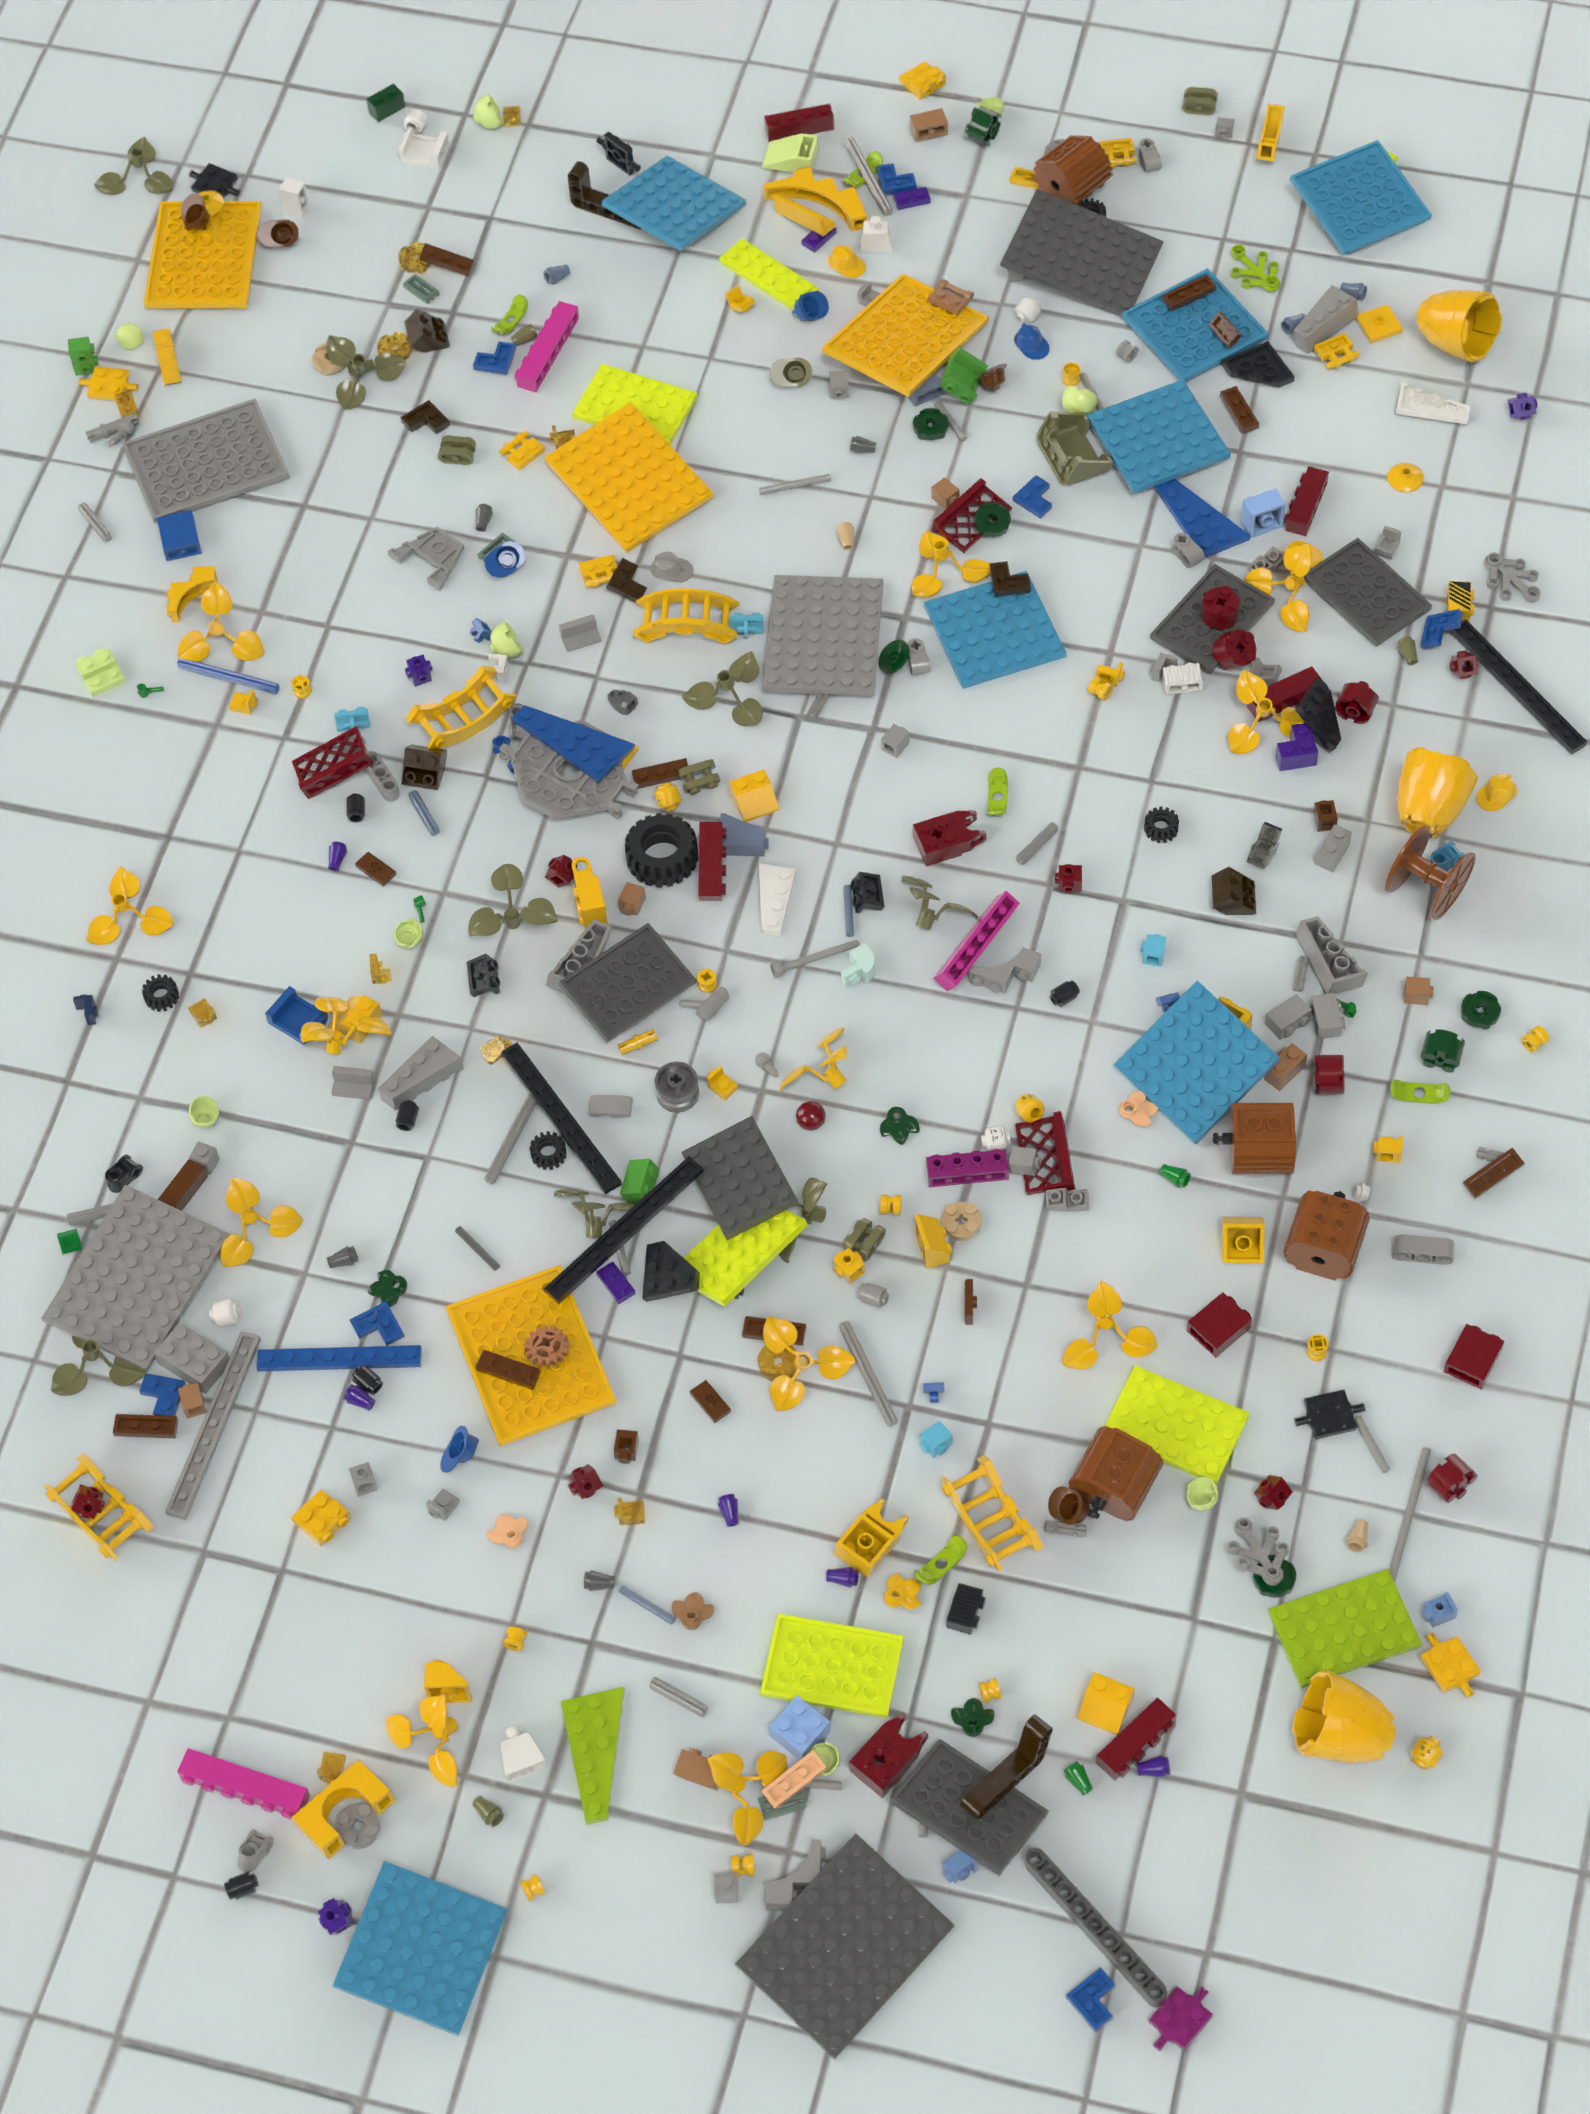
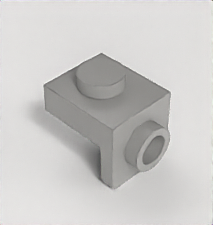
[1375,526,1402,558]
[1150,653,1178,682]
[1250,658,1282,684]

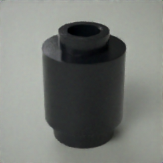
[346,793,365,823]
[1050,980,1080,1007]
[395,1100,419,1131]
[352,1365,383,1395]
[224,1871,259,1900]

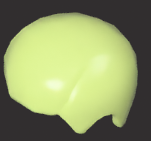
[977,97,1004,114]
[115,323,144,349]
[394,918,423,949]
[189,1096,219,1128]
[1186,1476,1218,1511]
[808,1741,840,1776]

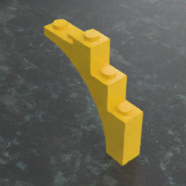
[763,167,867,232]

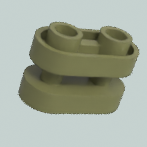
[1182,87,1218,115]
[438,435,476,465]
[678,759,721,795]
[843,1218,886,1262]

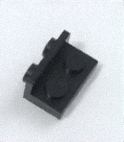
[850,871,885,913]
[467,953,500,997]

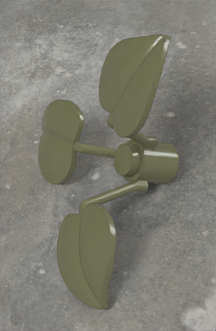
[94,136,174,195]
[326,335,406,410]
[682,651,763,726]
[468,864,558,937]
[901,876,978,930]
[779,1177,828,1263]
[554,1188,635,1238]
[51,1336,146,1396]

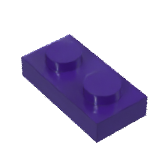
[893,187,931,210]
[801,227,837,253]
[596,1261,636,1304]

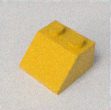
[729,769,779,822]
[328,995,382,1044]
[914,1214,953,1269]
[1222,1217,1265,1263]
[424,1660,473,1703]
[1077,1672,1135,1735]

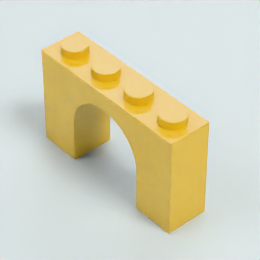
[291,1760,396,1860]

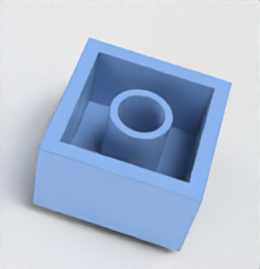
[1241,488,1285,538]
[769,1696,831,1760]

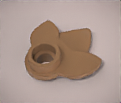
[672,1592,714,1630]

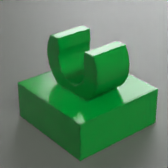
[57,1229,82,1254]

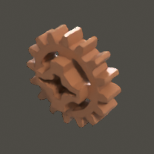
[524,1325,570,1369]

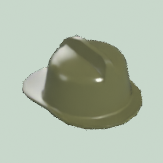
[770,358,812,387]

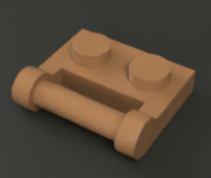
[928,279,974,315]

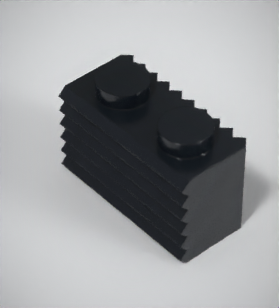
[946,1583,986,1635]

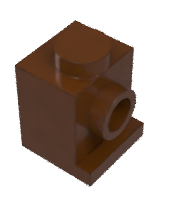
[1314,800,1338,832]
[614,1429,639,1464]

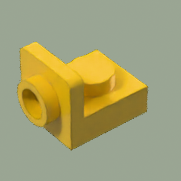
[1096,662,1125,687]
[229,689,258,715]
[707,1066,738,1101]

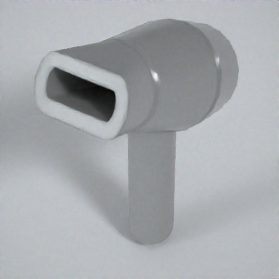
[679,986,730,1021]

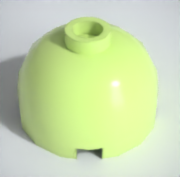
[473,94,504,129]
[1062,386,1098,416]
[490,621,524,658]

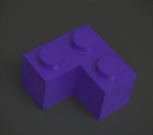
[1275,723,1318,771]

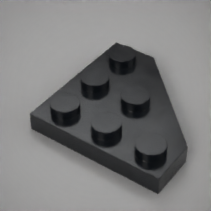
[1222,341,1295,387]
[1295,677,1341,752]
[642,1241,700,1302]

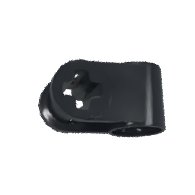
[105,1154,143,1193]

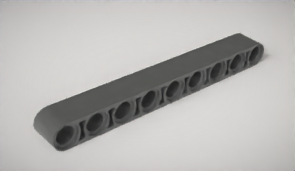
[1025,1848,1167,2007]

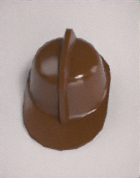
[181,193,210,230]
[258,219,299,248]
[977,363,1007,391]
[1048,1486,1090,1525]

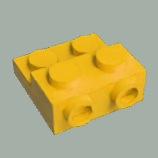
[899,61,946,100]
[291,1489,351,1547]

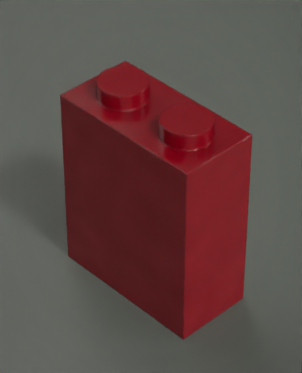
[1187,1292,1252,1358]
[1444,1323,1505,1390]

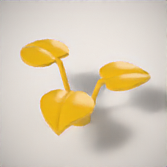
[911,530,990,598]
[1244,544,1312,632]
[178,582,264,661]
[1228,670,1305,754]
[86,866,174,945]
[301,997,392,1054]
[779,1027,847,1092]
[220,1178,303,1267]
[1062,1281,1158,1370]
[763,1316,855,1412]
[385,1695,458,1787]
[707,1751,787,1846]

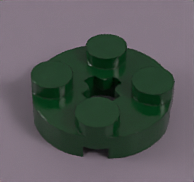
[913,408,948,440]
[974,502,1011,537]
[1461,991,1501,1030]
[1253,1555,1296,1598]

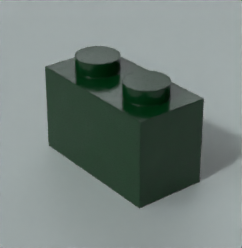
[366,83,406,122]

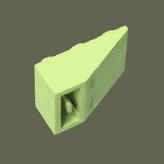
[762,134,819,172]

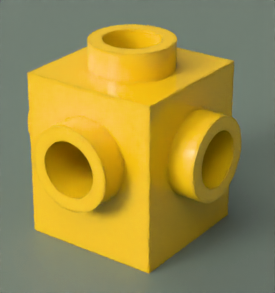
[833,1247,866,1284]

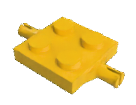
[79,366,138,402]
[1420,1632,1481,1698]

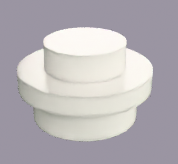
[1354,1182,1370,1203]

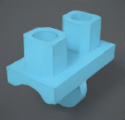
[730,613,764,637]
[334,707,371,732]

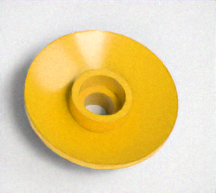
[198,191,224,217]
[1387,463,1424,492]

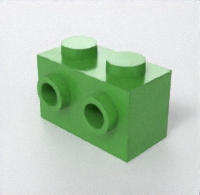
[68,336,99,376]
[620,1159,660,1204]

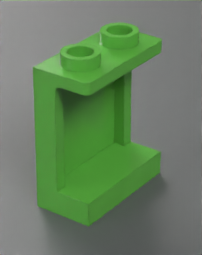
[940,347,988,405]

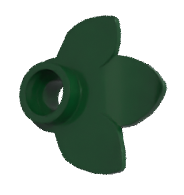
[880,1106,920,1145]
[368,1270,408,1307]
[951,1698,995,1737]

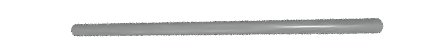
[1389,1447,1431,1582]

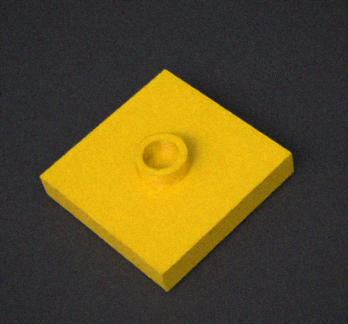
[1355,304,1403,343]

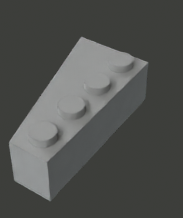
[1294,285,1359,353]
[546,919,612,993]

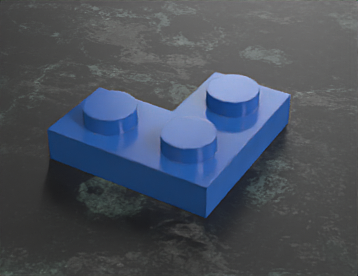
[877,163,917,195]
[473,341,516,374]
[1013,475,1052,519]
[1421,609,1463,649]
[350,1301,405,1346]
[139,1373,186,1416]
[1066,1967,1115,2033]

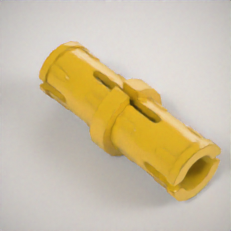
[617,1029,658,1056]

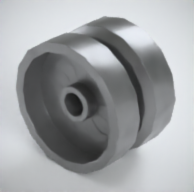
[654,1061,700,1113]

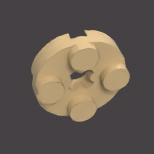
[312,343,347,376]
[941,1202,982,1241]

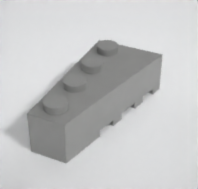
[1296,916,1368,994]
[378,1036,464,1111]

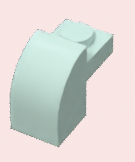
[841,943,875,988]

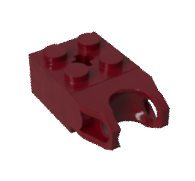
[913,810,986,867]
[849,1713,929,1799]

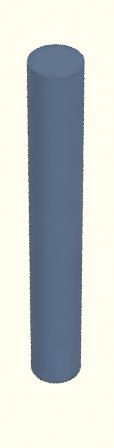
[844,885,854,937]
[619,1585,676,1625]

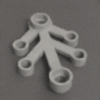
[1485,552,1541,603]
[1228,1518,1289,1585]

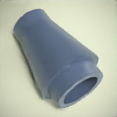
[543,264,570,284]
[1340,283,1367,301]
[1281,313,1306,334]

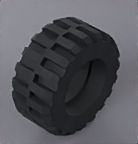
[625,813,699,887]

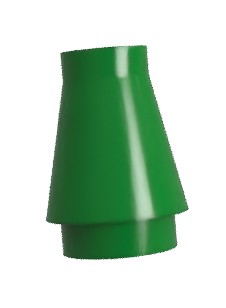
[1159,1164,1191,1188]
[1064,1761,1094,1796]

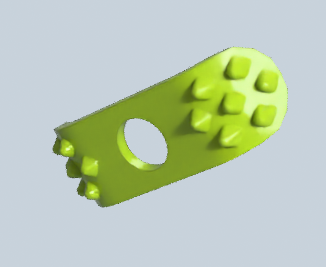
[843,151,883,188]
[491,295,528,335]
[987,767,1008,816]
[1391,1079,1451,1104]
[914,1535,967,1585]

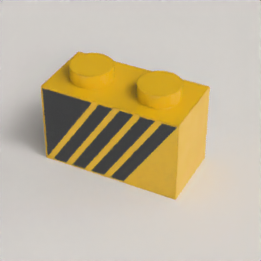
[1447,581,1474,621]

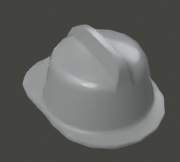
[650,552,694,582]

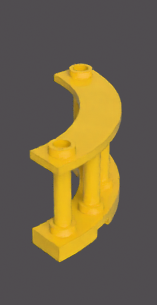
[633,588,739,645]
[405,666,517,749]
[44,1453,154,1560]
[941,1455,1044,1571]

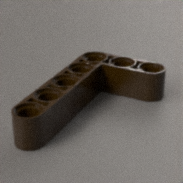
[567,161,642,229]
[960,1714,1053,1820]

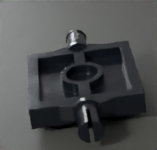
[596,131,641,176]
[189,163,240,198]
[1294,1389,1365,1440]

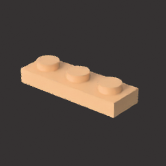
[761,1750,827,1810]

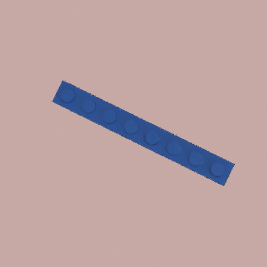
[256,1345,422,1372]

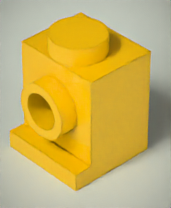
[1373,1136,1403,1163]

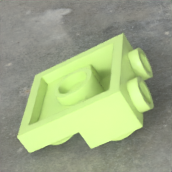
[75,648,126,697]

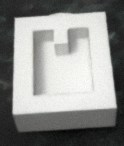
[488,654,509,684]

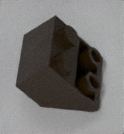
[404,309,450,353]
[401,744,447,790]
[1211,866,1256,915]

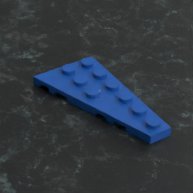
[1153,479,1251,559]
[512,705,635,783]

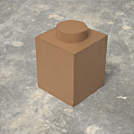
[931,477,959,510]
[618,882,646,916]
[1404,976,1434,1005]
[178,1383,207,1419]

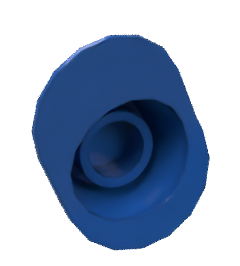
[792,291,829,321]
[1014,323,1050,360]
[485,541,525,578]
[440,1425,479,1473]

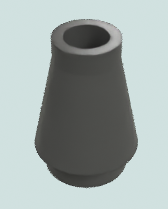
[850,436,876,453]
[475,504,493,532]
[327,1246,358,1269]
[584,1570,615,1591]

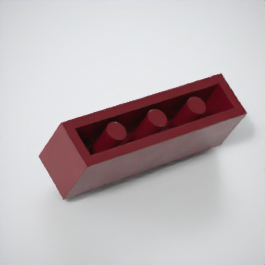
[764,104,834,142]
[1284,466,1329,537]
[1247,666,1324,722]
[698,822,727,901]
[1096,1697,1177,1781]

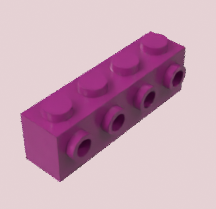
[926,1149,1009,1188]

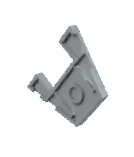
[388,526,464,591]

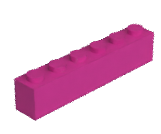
[515,301,579,393]
[933,891,1020,991]
[177,1748,310,1819]

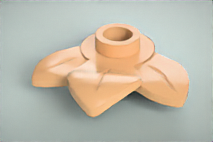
[1119,1091,1159,1127]
[486,1514,528,1549]

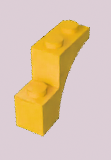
[1257,103,1285,161]
[152,327,182,385]
[166,566,218,623]

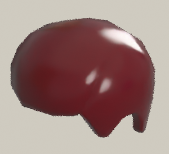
[796,1101,826,1131]

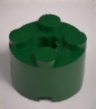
[964,106,1002,146]
[1420,1029,1465,1073]

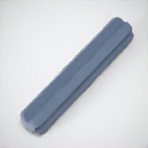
[408,790,440,836]

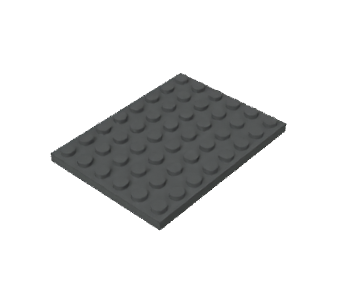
[1000,189,1164,317]
[735,1833,955,2060]

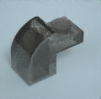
[1246,822,1283,869]

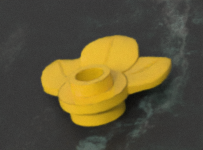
[884,1573,921,1610]

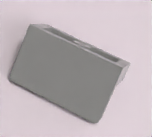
[559,614,602,652]
[331,1066,375,1100]

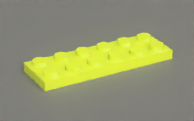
[719,238,819,311]

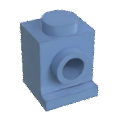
[1422,1592,1458,1628]
[943,1850,978,1884]

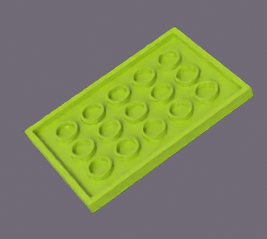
[1268,1569,1422,1688]

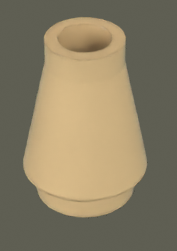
[837,522,854,550]
[1346,1519,1369,1552]

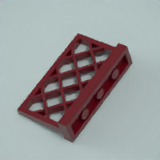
[931,478,1012,553]
[292,726,374,799]
[1015,1111,1076,1196]

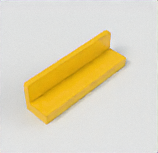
[772,195,836,236]

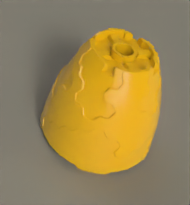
[1416,290,1502,362]
[1397,747,1478,838]
[1292,1670,1396,1763]

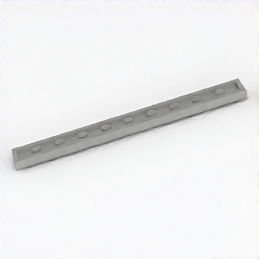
[165,1331,261,1520]

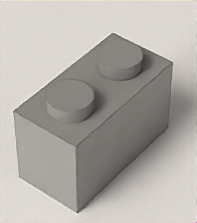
[1316,824,1352,872]
[1310,993,1345,1039]
[1265,994,1312,1040]

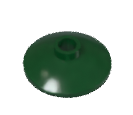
[878,640,910,674]

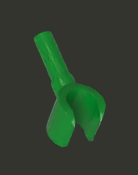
[137,683,164,698]
[413,895,426,923]
[1336,998,1357,1018]

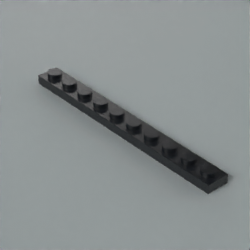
[1451,619,1587,754]
[501,1042,622,1195]
[544,1156,704,1304]

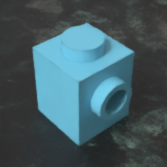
[1140,934,1167,967]
[919,1420,953,1458]

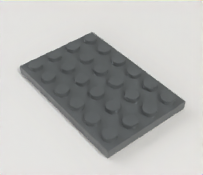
[1304,538,1432,647]
[1150,564,1275,674]
[558,923,697,1043]
[681,1116,799,1240]
[890,1739,1049,1876]

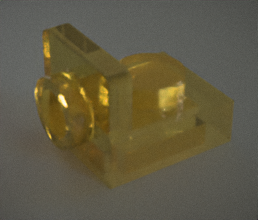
[503,106,521,126]
[115,390,140,418]
[549,425,575,449]
[369,953,392,984]
[188,998,217,1028]
[480,1035,513,1065]
[614,1498,645,1525]
[317,1752,346,1784]

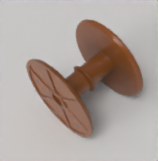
[1385,825,1476,920]

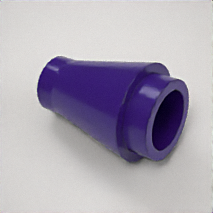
[328,841,347,871]
[343,1384,376,1411]
[717,1494,739,1527]
[826,1567,859,1588]
[1137,1755,1170,1777]

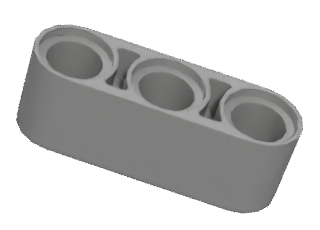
[365,751,400,802]
[1394,1234,1454,1265]

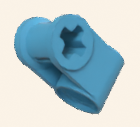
[1429,841,1465,871]

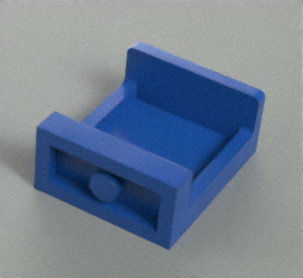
[157,510,202,561]
[265,986,328,1045]

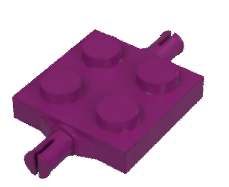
[1149,1986,1213,2051]

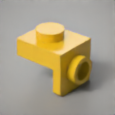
[725,286,755,313]

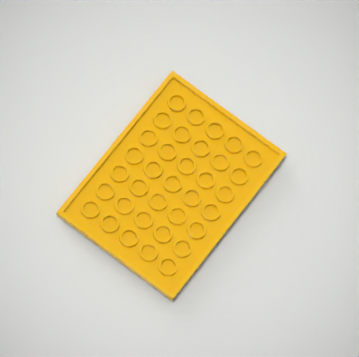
[144,201,262,308]
[822,273,989,397]
[544,402,714,553]
[445,1265,617,1447]

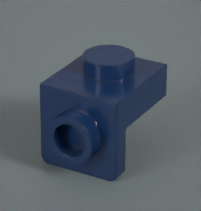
[73,994,99,1025]

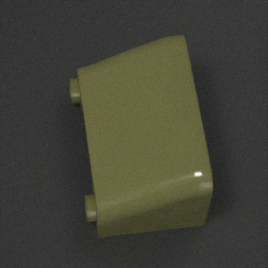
[1037,412,1114,485]

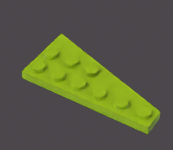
[561,1687,625,1825]

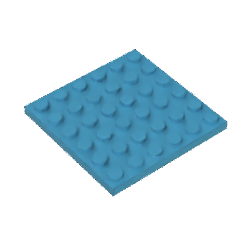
[1290,140,1432,256]
[602,155,746,251]
[1122,268,1269,382]
[1087,379,1231,494]
[924,571,1066,689]
[1114,980,1281,1144]
[332,1861,508,2036]

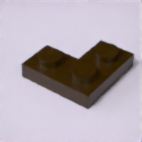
[400,400,450,434]
[606,557,647,604]
[989,561,1031,597]

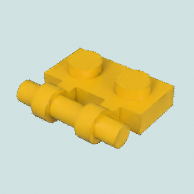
[1099,138,1137,168]
[1314,332,1360,370]
[499,431,545,471]
[578,554,617,588]

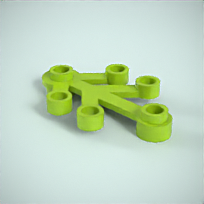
[1230,244,1280,292]

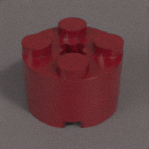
[1201,586,1240,630]
[1213,629,1256,670]
[1335,681,1379,724]
[1315,1055,1345,1095]
[1427,1453,1478,1503]

